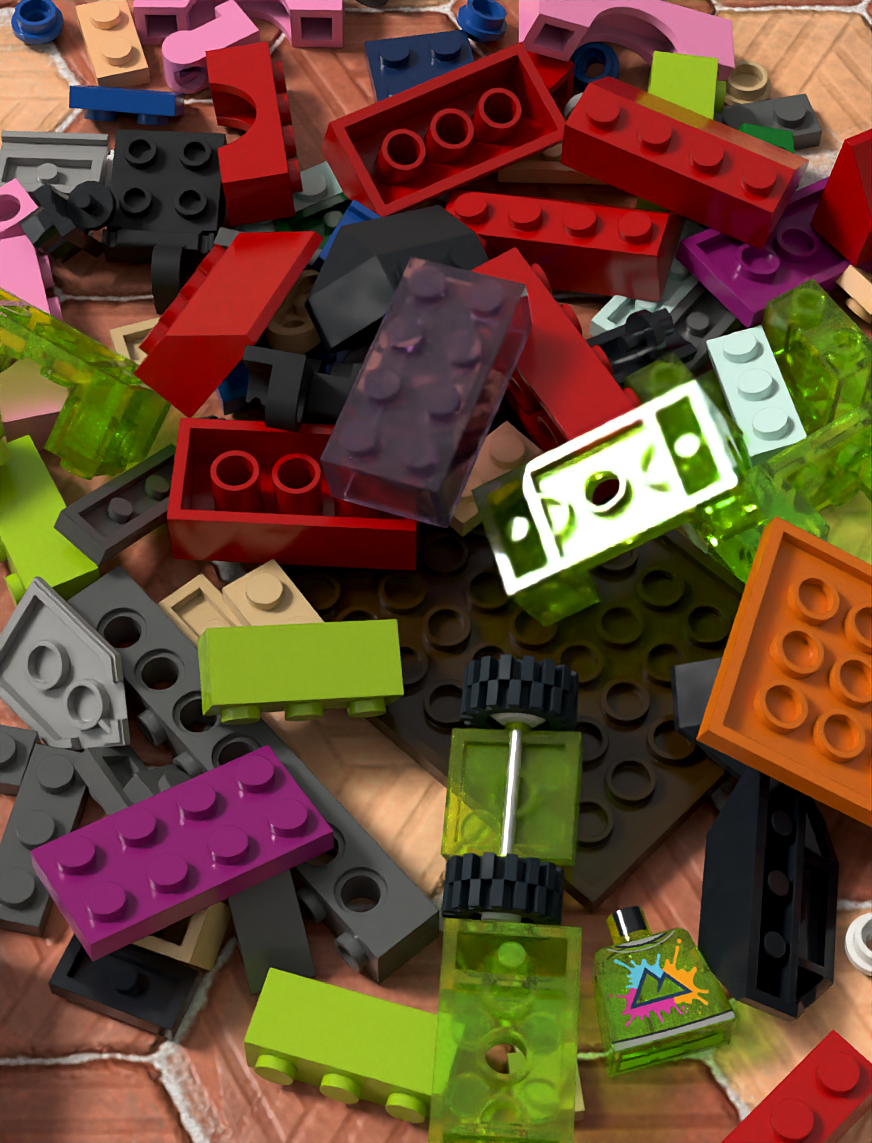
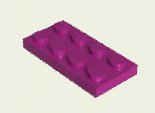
[675,177,872,329]
[30,745,334,962]

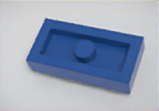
[69,85,185,125]

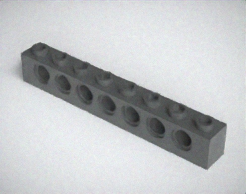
[66,565,439,985]

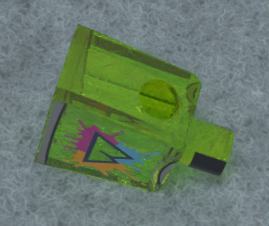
[591,906,737,1078]

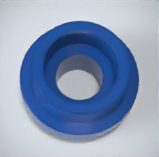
[11,0,64,44]
[456,0,507,43]
[570,42,620,93]

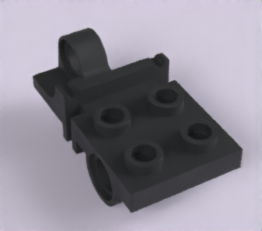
[102,129,227,314]
[243,345,388,432]

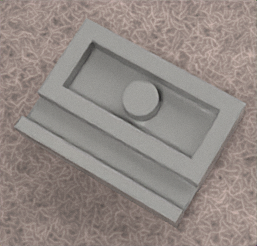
[0,130,111,206]

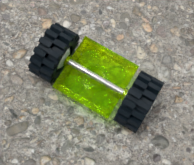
[441,654,584,934]

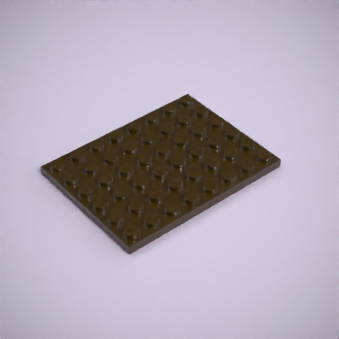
[259,397,746,914]

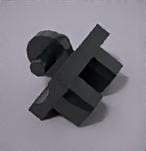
[19,181,116,264]
[585,308,698,390]

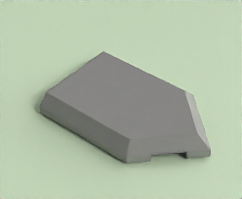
[0,577,131,751]

